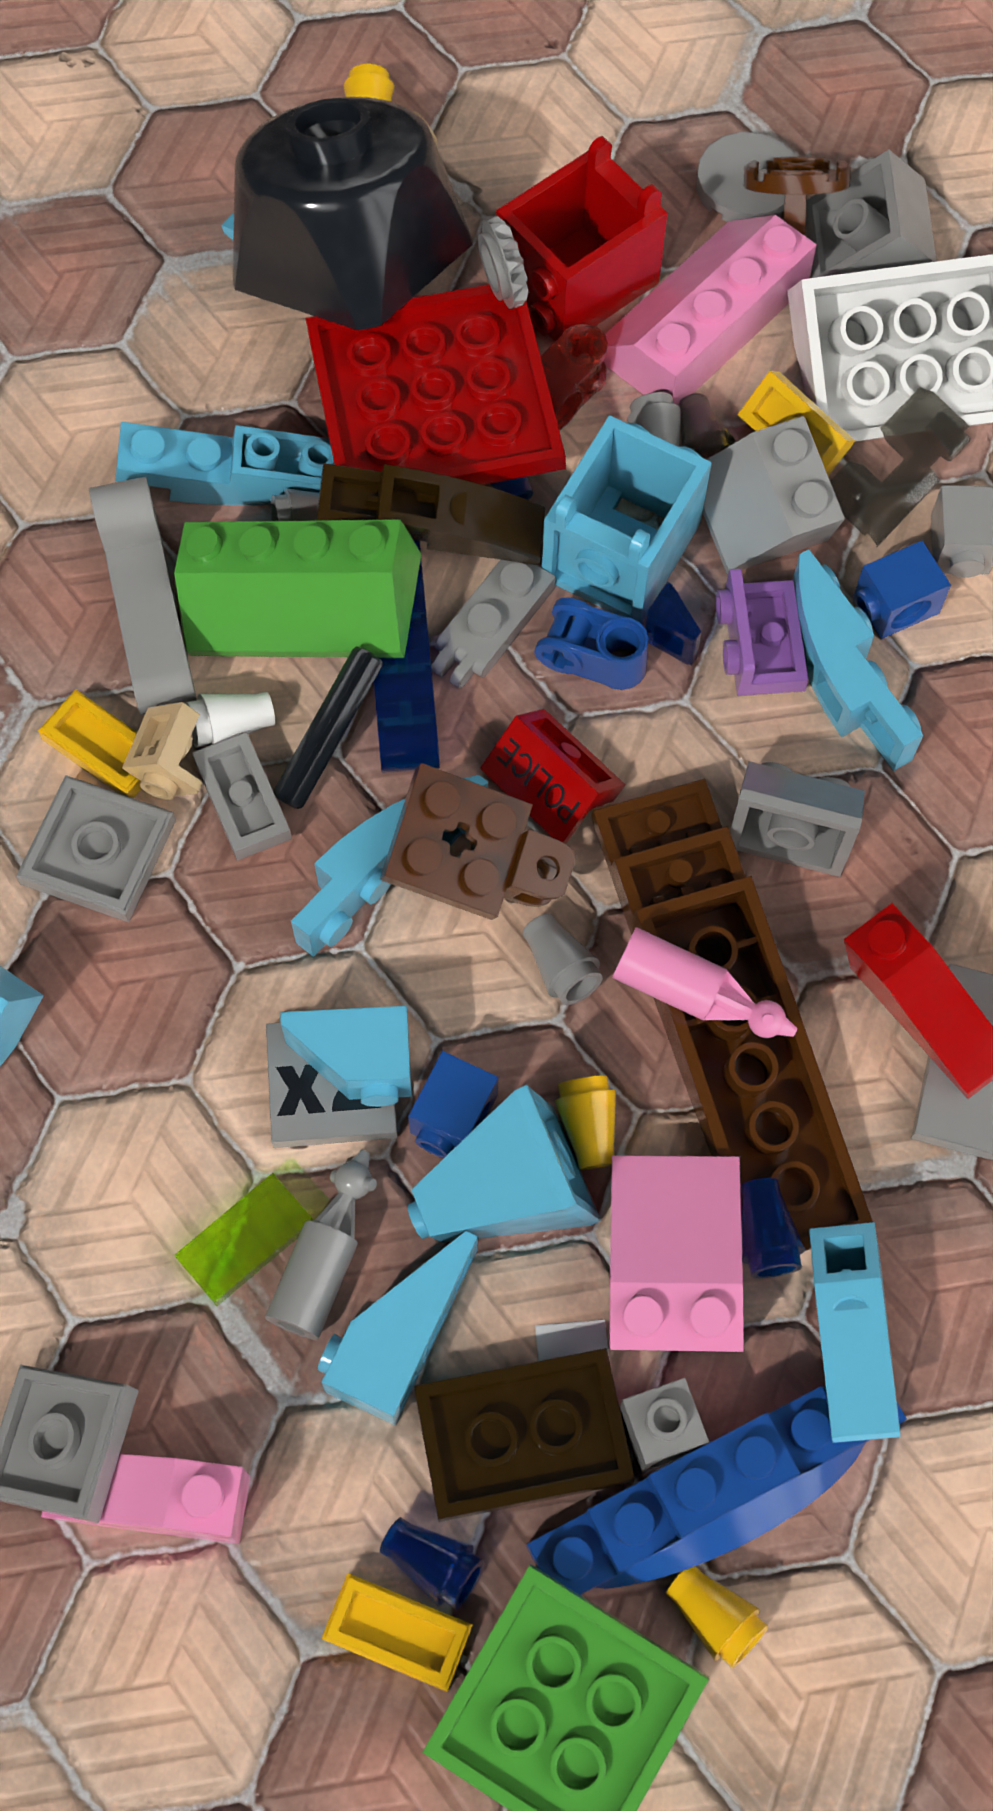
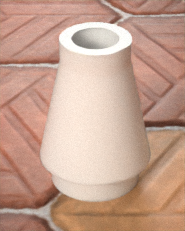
[186,692,275,748]

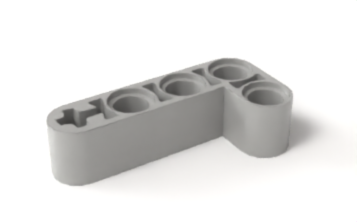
[89,476,197,715]

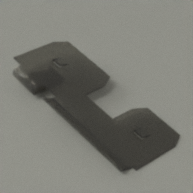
[830,387,971,547]

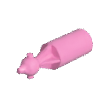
[612,927,798,1038]

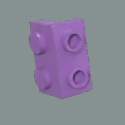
[716,568,809,696]

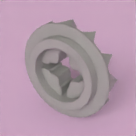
[478,216,529,309]

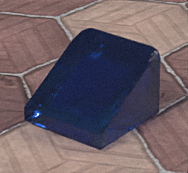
[645,582,701,666]

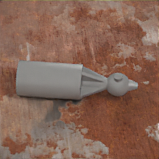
[265,1150,377,1340]

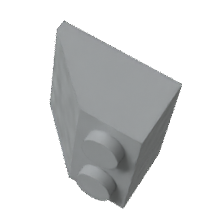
[806,150,937,278]
[703,416,845,575]
[730,761,865,877]

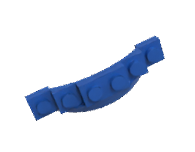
[526,1386,907,1595]

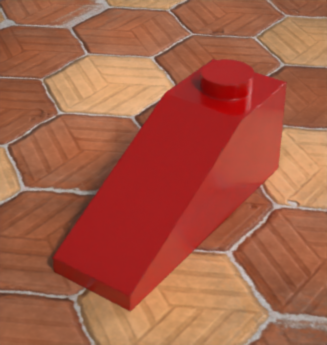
[844,903,993,1099]

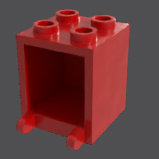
[496,136,668,349]

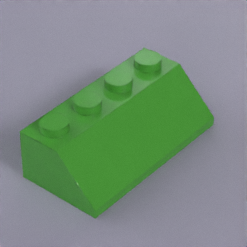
[174,520,421,658]

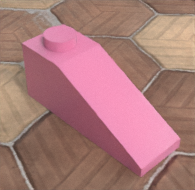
[41,1454,250,1544]

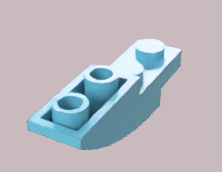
[115,422,334,505]
[793,549,923,771]
[291,775,488,957]

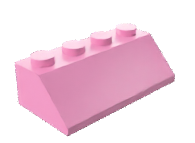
[590,215,817,406]

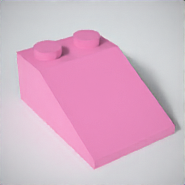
[610,1156,744,1352]

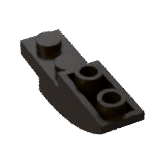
[316,463,545,565]

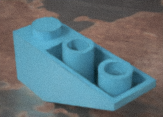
[809,1222,901,1443]

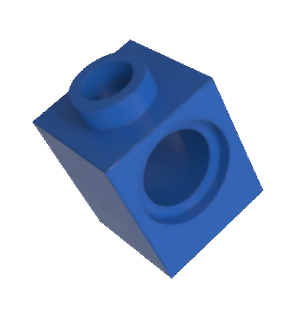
[854,540,951,639]
[408,1051,499,1158]

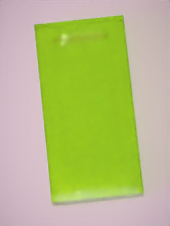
[174,1173,314,1307]

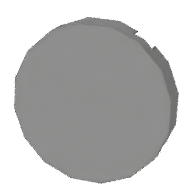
[696,132,795,222]

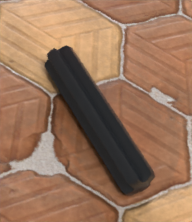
[274,647,382,809]

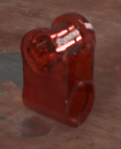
[541,324,608,430]

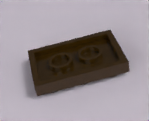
[414,1348,635,1522]

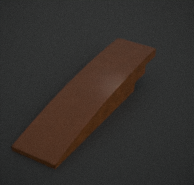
[591,778,873,1267]

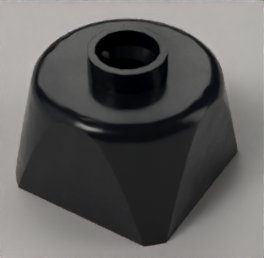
[233,97,473,330]

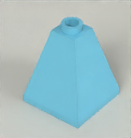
[407,1085,601,1243]

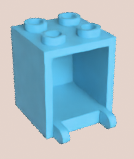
[542,415,712,624]

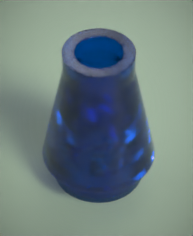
[740,1178,805,1278]
[380,1517,484,1609]

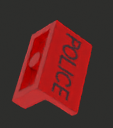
[480,709,626,844]

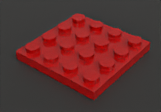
[305,284,566,485]

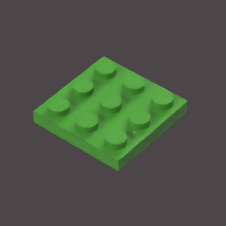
[422,1564,709,1811]

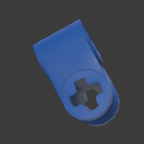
[534,598,648,690]

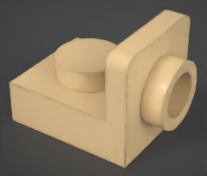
[122,702,202,800]

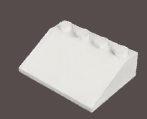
[788,254,993,442]

